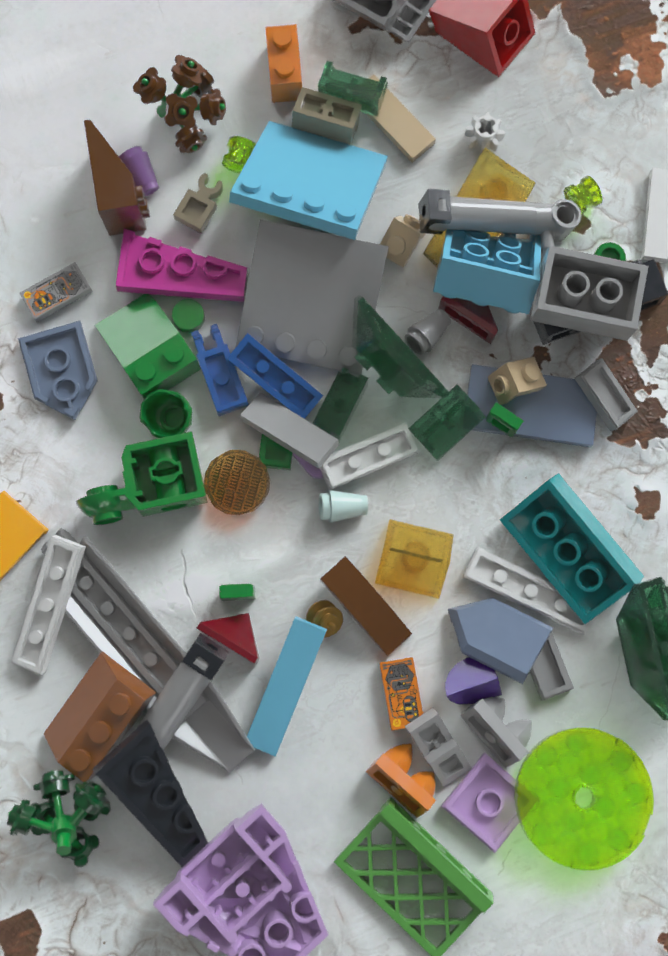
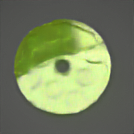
[514,727,654,871]

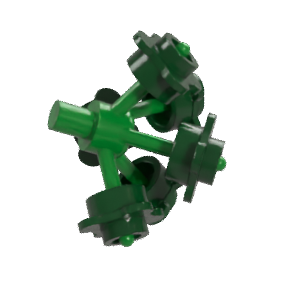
[7,770,111,867]

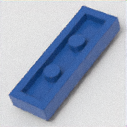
[227,333,324,419]

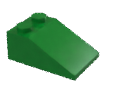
[95,294,201,399]

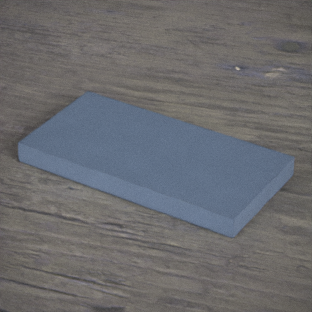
[463,364,597,448]

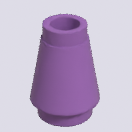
[119,146,159,196]

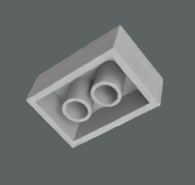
[530,246,648,341]

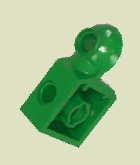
[76,432,208,525]

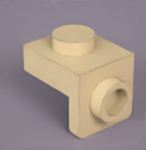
[379,214,425,267]
[488,357,547,405]

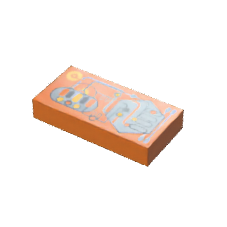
[379,657,423,730]

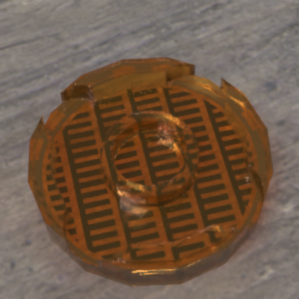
[204,450,270,515]

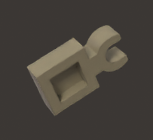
[173,173,223,234]

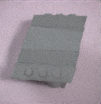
[332,0,436,42]

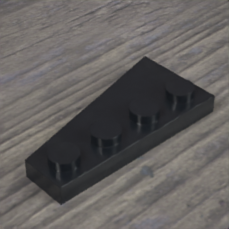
[92,719,208,868]

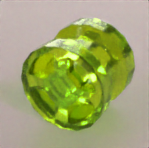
[222,136,256,174]
[564,176,603,214]

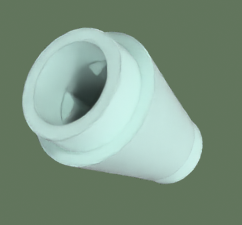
[319,490,368,523]

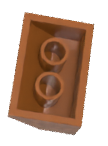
[43,652,157,783]

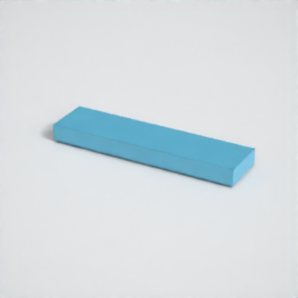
[247,617,327,757]

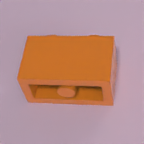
[265,24,302,103]

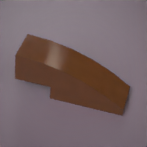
[320,556,412,656]

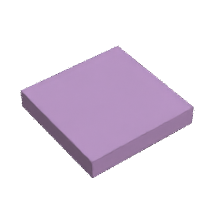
[441,753,538,853]

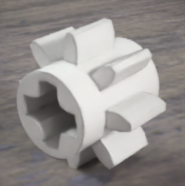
[465,112,505,155]

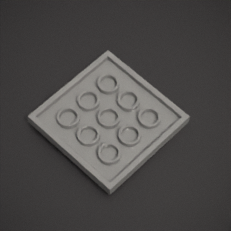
[235,219,389,375]

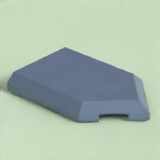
[18,320,98,420]
[448,598,553,685]

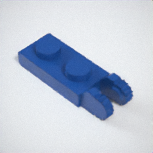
[191,324,249,416]

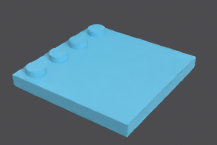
[229,121,388,240]

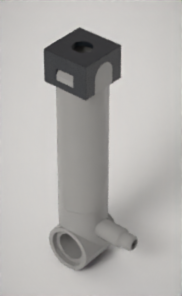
[418,189,582,255]
[137,633,229,778]

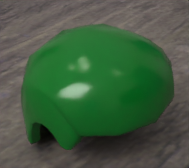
[139,389,192,438]

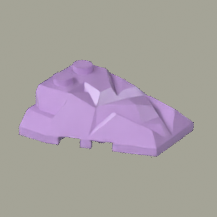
[153,804,328,956]

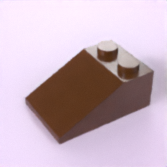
[84,120,150,236]

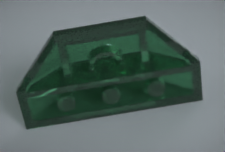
[352,295,451,398]
[616,577,668,720]

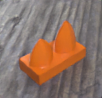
[366,743,436,818]

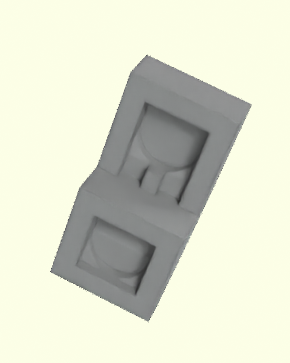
[405,708,472,787]

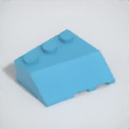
[433,229,541,314]

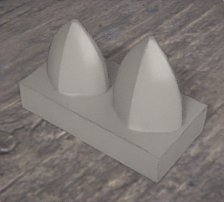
[460,697,532,768]

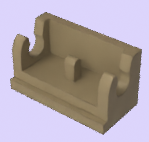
[292,87,362,145]

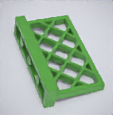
[334,797,494,956]

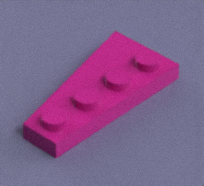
[115,229,248,302]

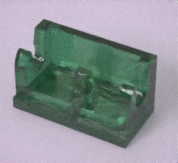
[318,61,388,117]
[312,367,369,443]
[408,384,486,461]

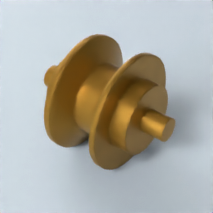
[306,600,343,638]

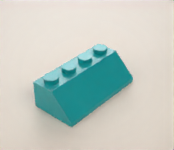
[500,473,645,624]

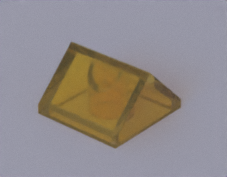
[375,519,454,599]

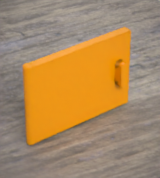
[0,491,49,581]

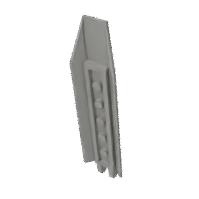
[40,528,255,772]

